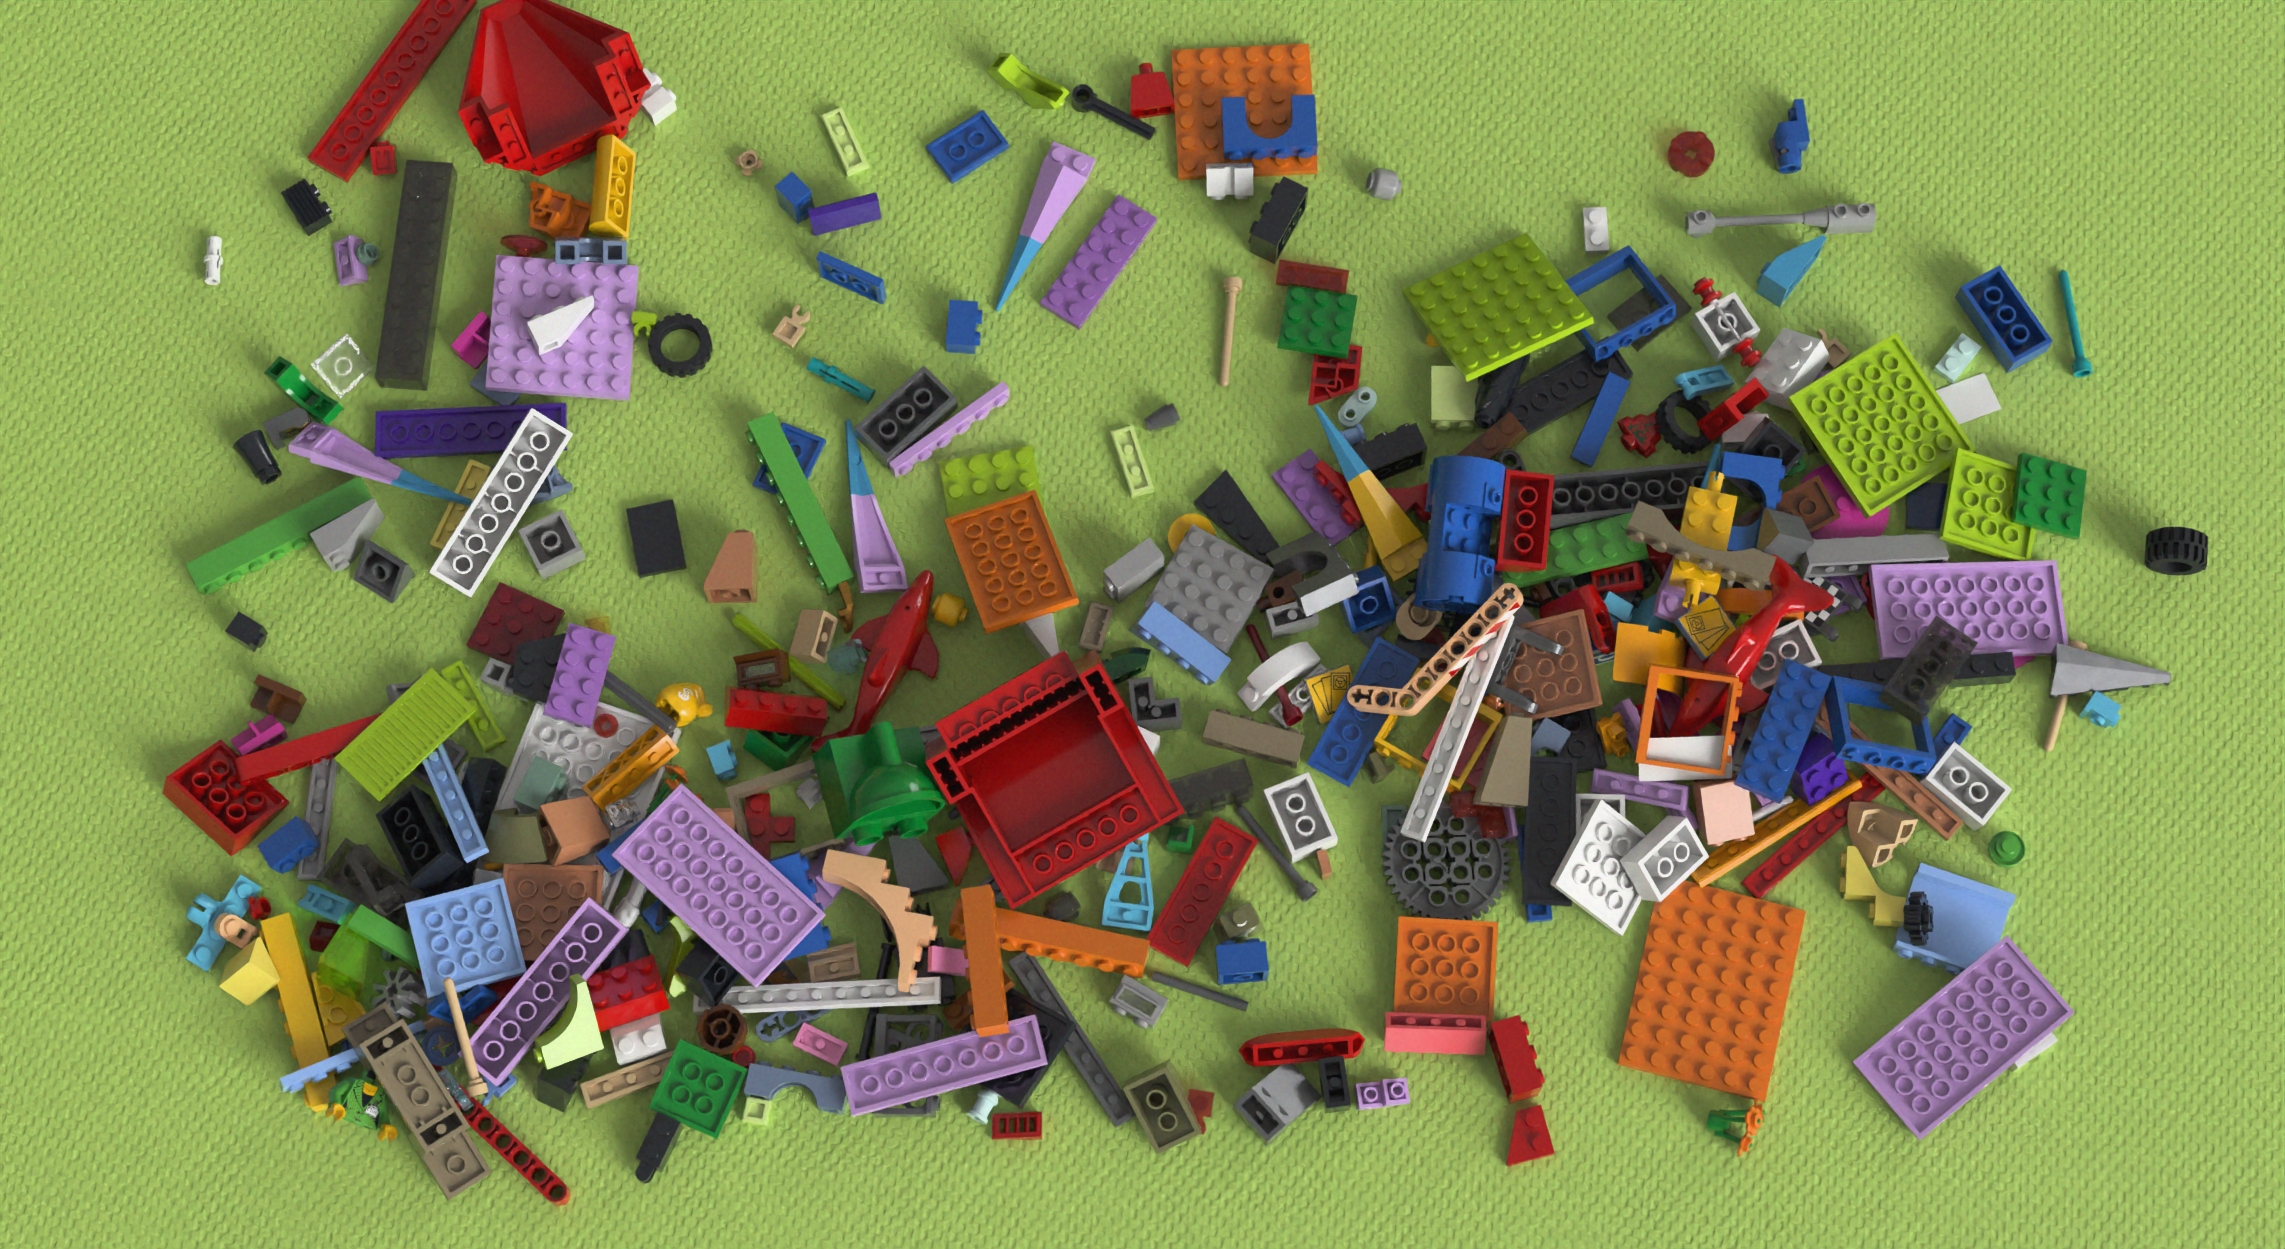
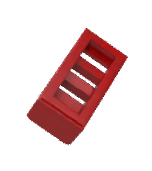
[1591,562,1644,594]
[992,1112,1042,1140]

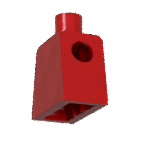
[1131,63,1175,119]

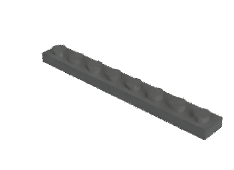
[1008,951,1136,1129]

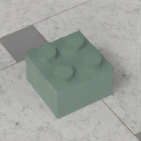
[513,755,570,814]

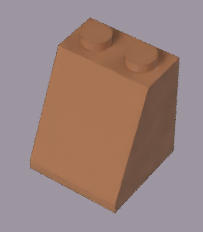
[704,529,758,603]
[538,795,611,867]

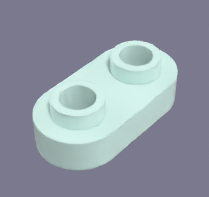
[1338,387,1377,429]

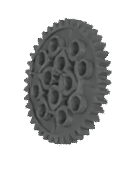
[1382,798,1511,921]

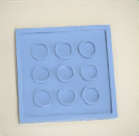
[405,878,527,1000]

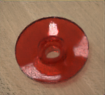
[500,235,548,257]

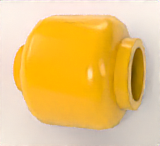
[931,592,968,627]

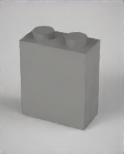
[1103,537,1164,604]

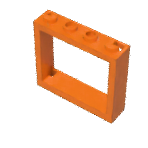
[1634,663,1743,776]

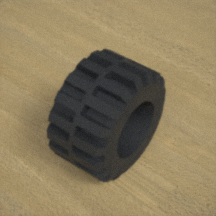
[2145,527,2208,576]

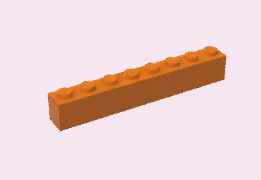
[949,899,1150,978]

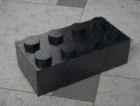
[376,784,464,894]

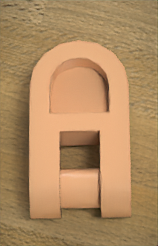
[214,913,259,949]

